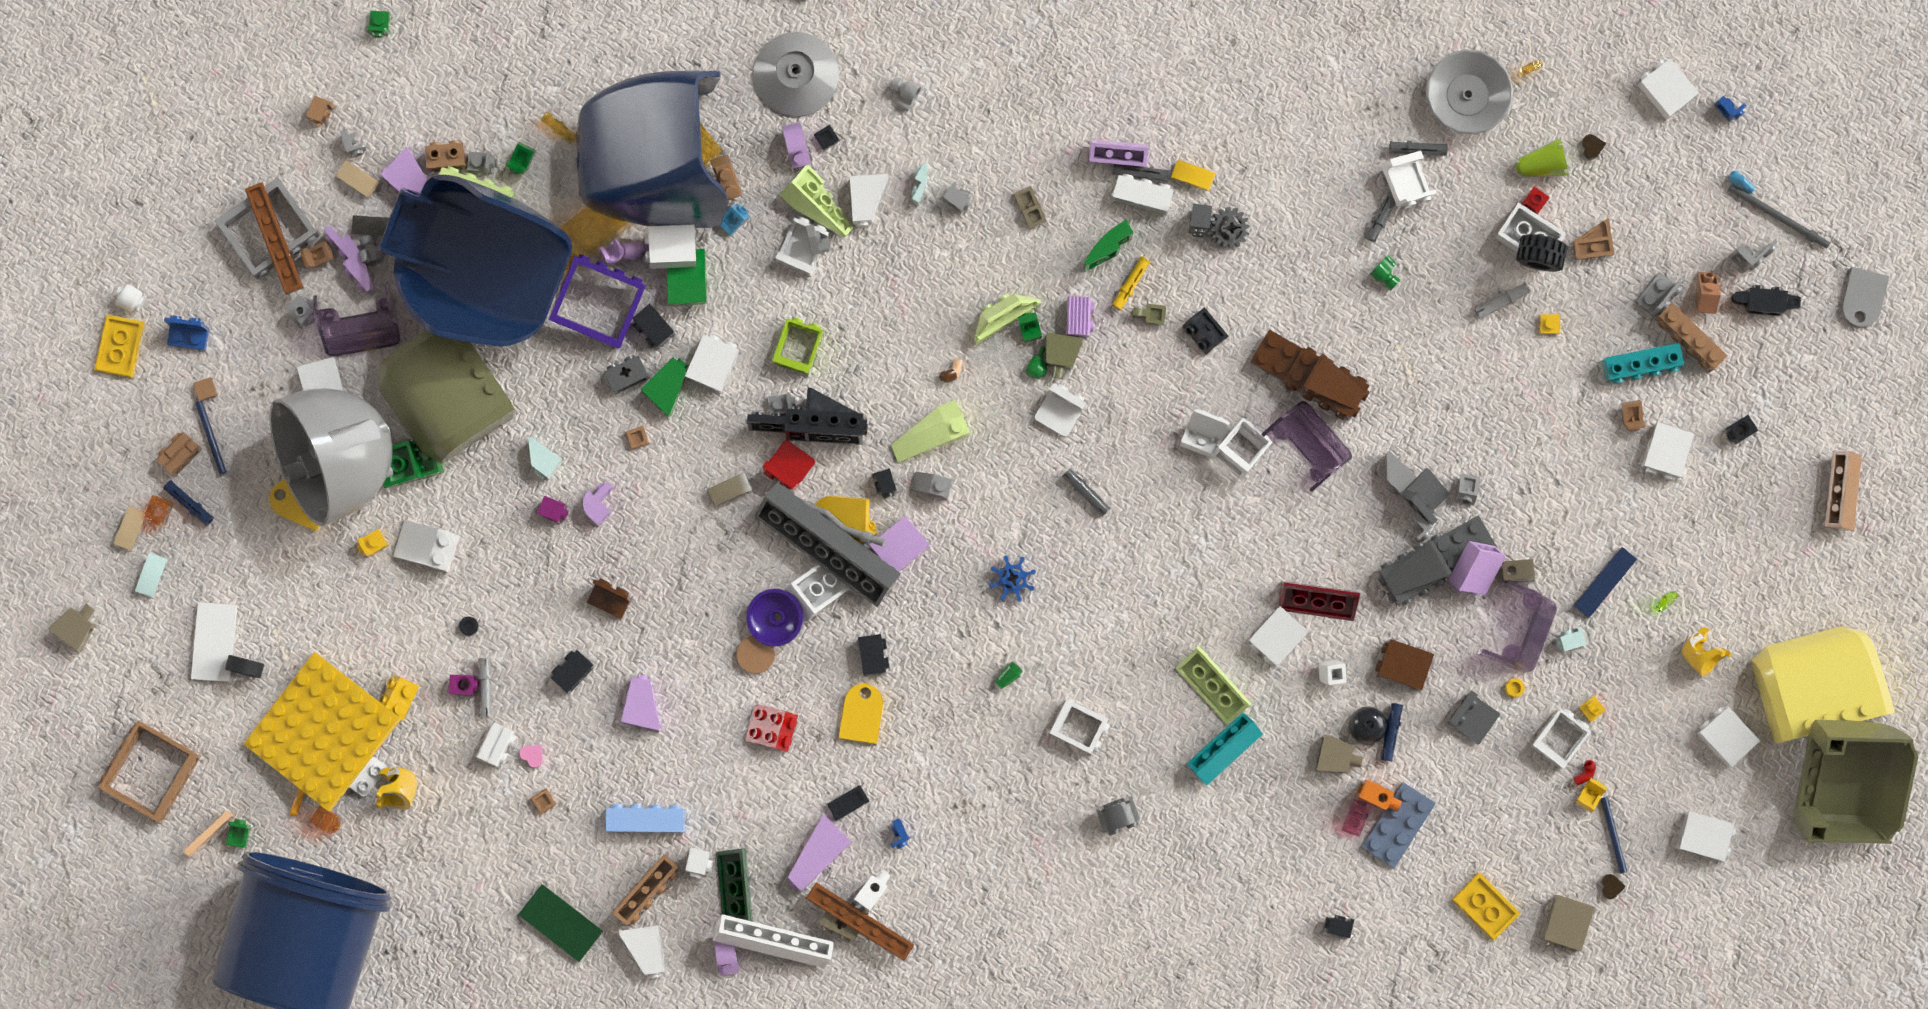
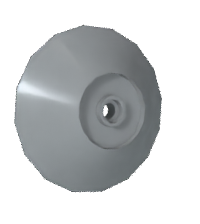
[753,32,840,117]
[1426,49,1513,135]

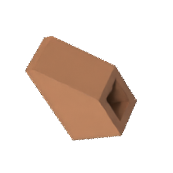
[1696,272,1721,314]

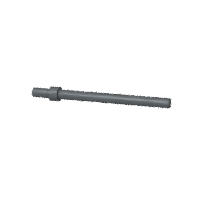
[1728,184,1831,249]

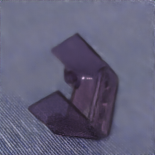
[313,282,401,357]
[1261,401,1352,492]
[1478,580,1557,673]

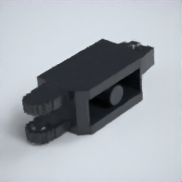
[1731,285,1801,316]

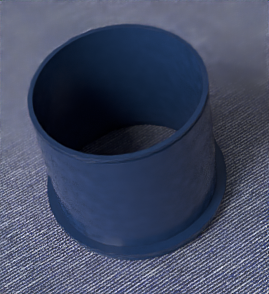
[212,852,391,1009]

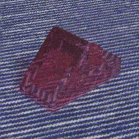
[1341,799,1372,837]

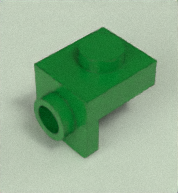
[506,142,536,174]
[1018,312,1042,342]
[226,819,251,848]

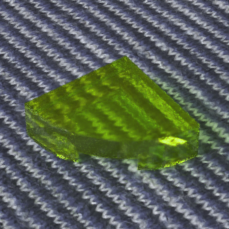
[1655,591,1680,613]

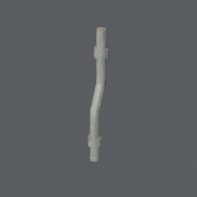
[802,499,886,547]

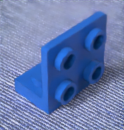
[164,315,209,351]

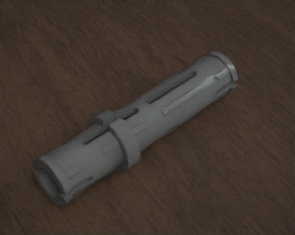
[1389,140,1448,156]
[1112,164,1170,182]
[1365,189,1395,243]
[1062,468,1111,517]

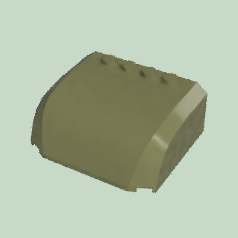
[377,330,515,464]
[1794,720,1918,844]

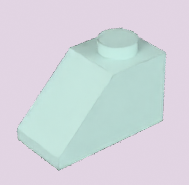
[528,436,563,479]

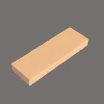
[184,811,235,857]

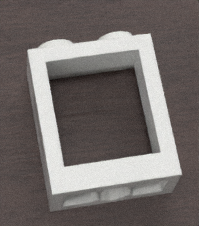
[1212,418,1273,480]
[1050,699,1110,755]
[1530,708,1591,769]

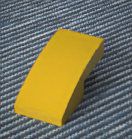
[1171,160,1215,191]

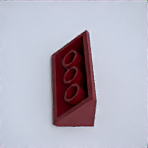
[1278,581,1360,621]

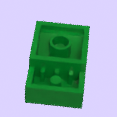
[1083,219,1134,272]
[667,249,708,306]
[383,440,444,488]

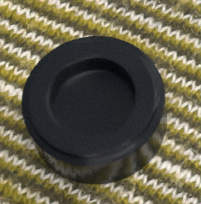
[459,616,479,636]

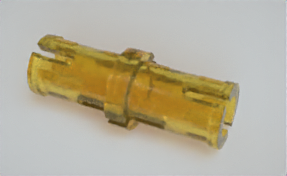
[541,111,576,144]

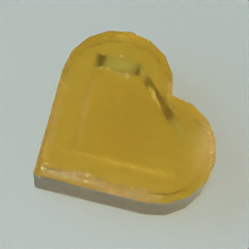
[1520,59,1543,76]

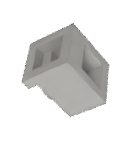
[943,182,973,213]

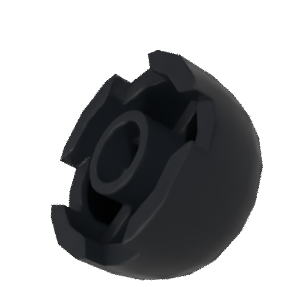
[1348,706,1387,745]

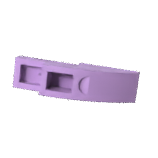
[324,225,373,294]

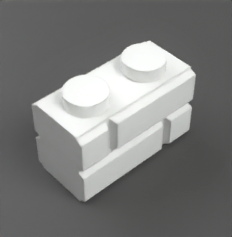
[476,722,516,767]

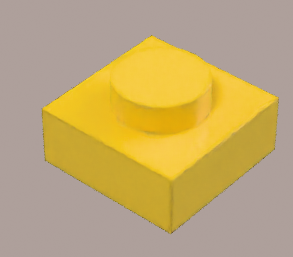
[1540,314,1560,334]

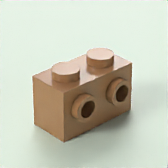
[425,140,467,172]

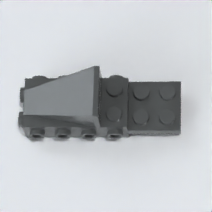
[1377,515,1498,606]

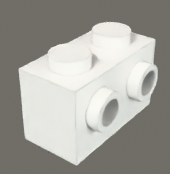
[686,848,714,878]

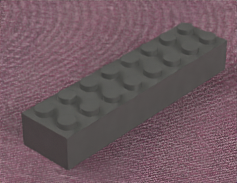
[754,482,901,607]

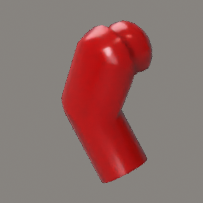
[1573,760,1596,786]

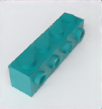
[1602,343,1684,385]
[1186,712,1263,786]

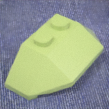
[974,294,1041,345]

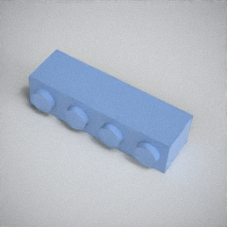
[606,804,685,833]

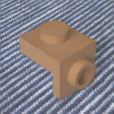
[300,242,334,268]
[1621,400,1646,431]

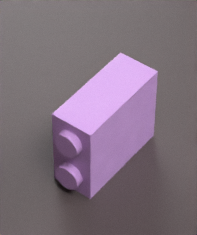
[870,516,930,572]
[1448,541,1506,595]

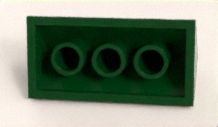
[716,848,753,922]

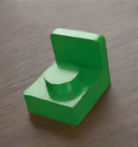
[367,10,390,38]

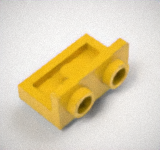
[378,674,420,721]

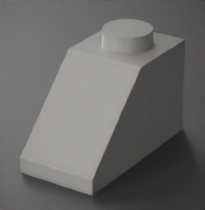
[1385,450,1417,496]
[911,472,953,500]

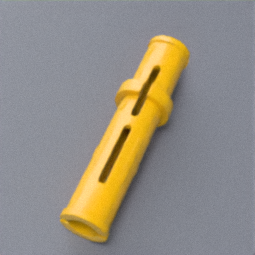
[1111,256,1151,311]

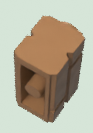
[710,154,742,200]
[156,432,202,477]

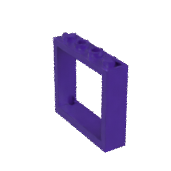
[548,253,646,349]

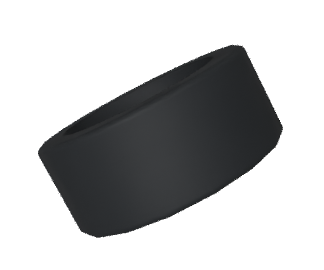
[225,655,264,679]

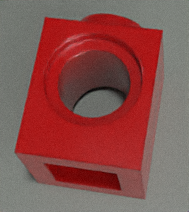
[1521,186,1550,215]

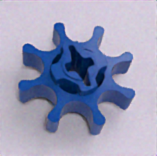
[990,555,1036,602]

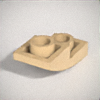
[336,160,379,198]
[113,506,147,551]

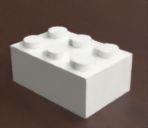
[1495,203,1566,252]

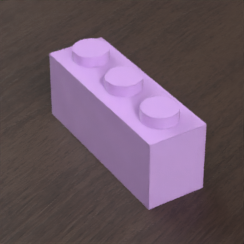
[1088,139,1148,167]

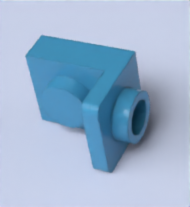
[720,204,750,236]

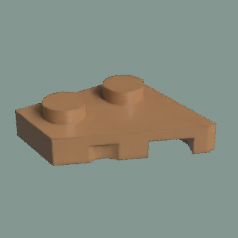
[1573,218,1614,260]

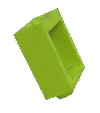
[772,317,824,376]

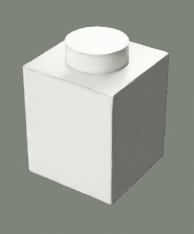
[1319,660,1347,685]

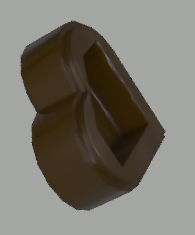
[1582,134,1606,160]
[1601,874,1626,900]

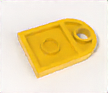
[270,480,319,531]
[815,495,870,537]
[839,683,883,744]

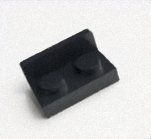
[1183,307,1229,355]

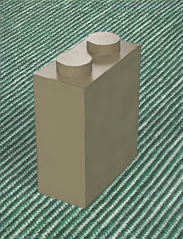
[1541,895,1595,954]

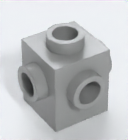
[285,295,320,326]

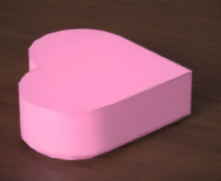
[520,745,543,768]

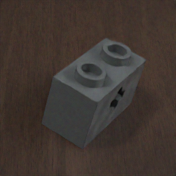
[1188,204,1212,237]
[604,355,649,395]

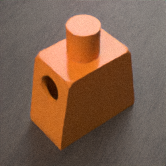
[1355,779,1402,812]

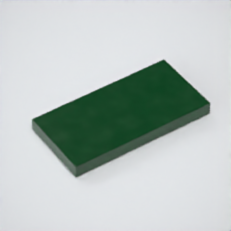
[518,884,603,962]

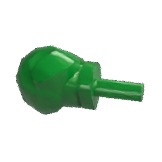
[1025,346,1048,379]

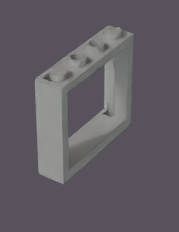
[215,177,320,279]

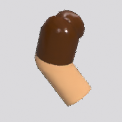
[939,359,963,383]

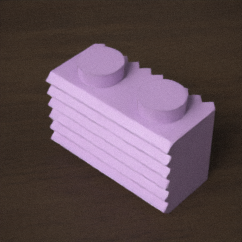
[1066,296,1094,337]

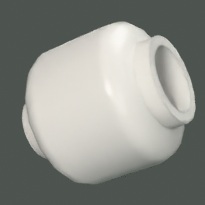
[114,284,144,312]

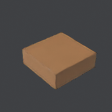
[193,377,218,401]
[625,426,650,450]
[530,788,557,815]

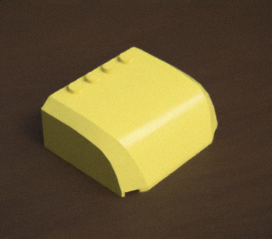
[1750,626,1895,744]

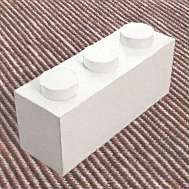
[1112,174,1174,215]

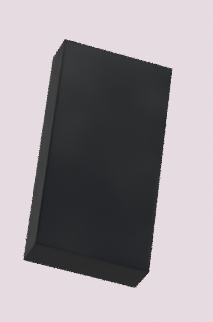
[827,785,870,821]

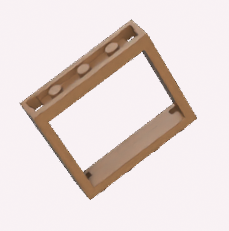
[98,721,201,823]

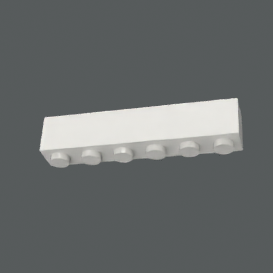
[713,915,834,968]

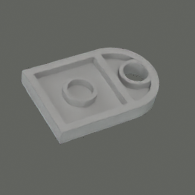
[1841,267,1889,328]

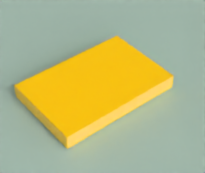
[94,314,145,378]
[1452,872,1521,941]

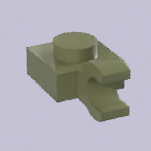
[1132,304,1166,326]

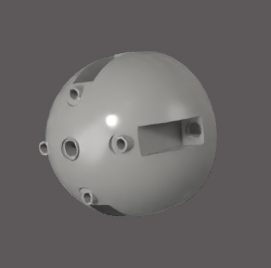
[269,388,393,526]

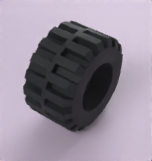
[1516,234,1568,272]

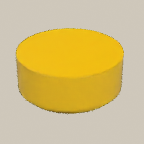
[1504,678,1525,698]

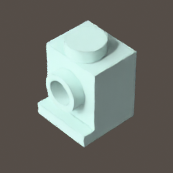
[1555,627,1587,653]

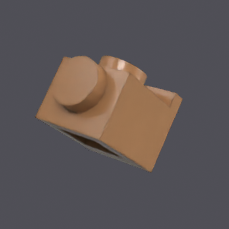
[306,96,335,127]

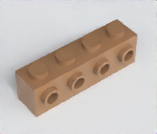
[1655,303,1728,372]
[1825,451,1862,531]
[613,854,680,926]

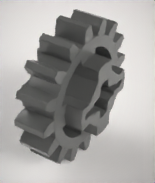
[1209,207,1250,249]

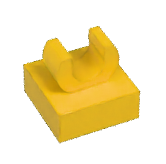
[1578,696,1606,723]

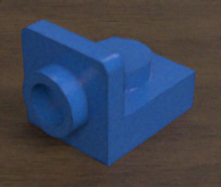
[1714,96,1747,121]
[891,818,910,849]

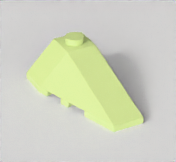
[779,165,854,238]
[891,400,969,463]

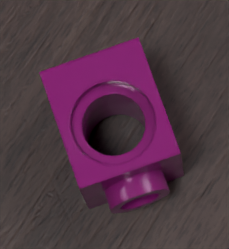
[537,496,569,524]
[449,674,478,696]

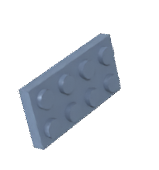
[1362,782,1436,868]

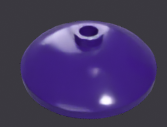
[746,589,804,647]

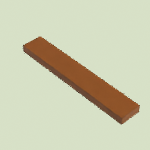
[245,182,304,295]
[805,882,914,961]

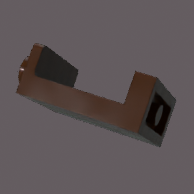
[1375,639,1434,691]

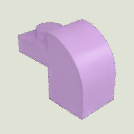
[782,122,811,169]
[583,481,614,526]
[714,941,739,976]

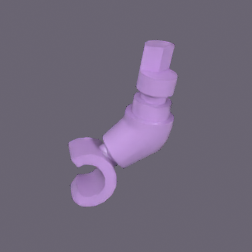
[599,237,649,264]

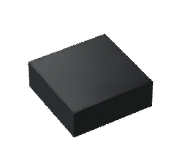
[814,124,840,151]

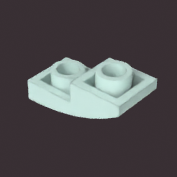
[911,163,928,206]
[135,552,168,597]

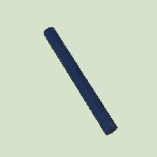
[195,400,227,475]
[1600,796,1627,873]

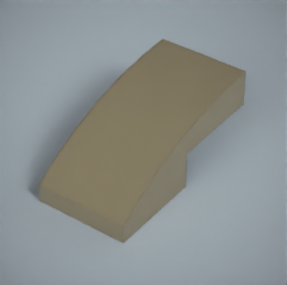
[1013,186,1047,229]
[707,473,752,507]

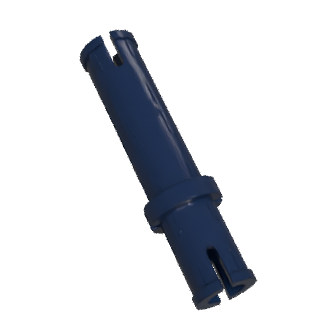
[163,480,214,526]
[1380,703,1404,762]

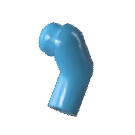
[1729,171,1755,194]

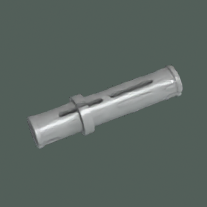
[1474,282,1531,320]
[477,658,493,716]

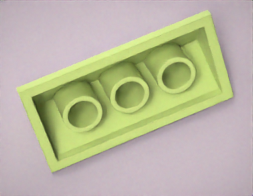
[1176,647,1251,725]

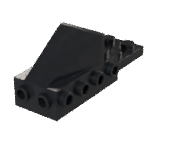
[747,387,868,445]

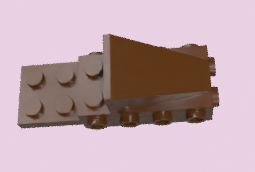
[1250,329,1370,421]

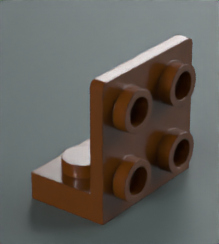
[587,578,632,620]

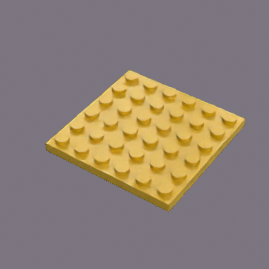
[243,651,401,812]

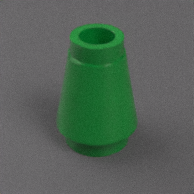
[995,661,1023,689]

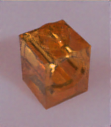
[144,495,174,526]
[309,805,342,834]

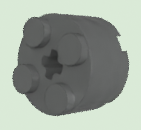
[1096,796,1140,835]

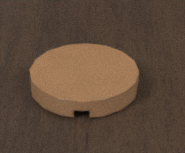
[737,636,775,674]

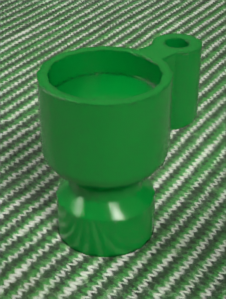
[1370,255,1401,291]

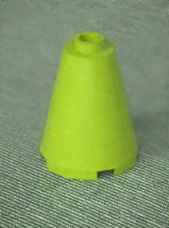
[1515,138,1569,177]

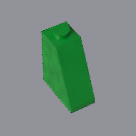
[641,357,687,418]

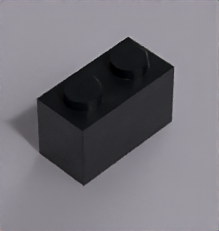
[632,303,676,350]
[858,634,890,677]
[550,650,595,694]

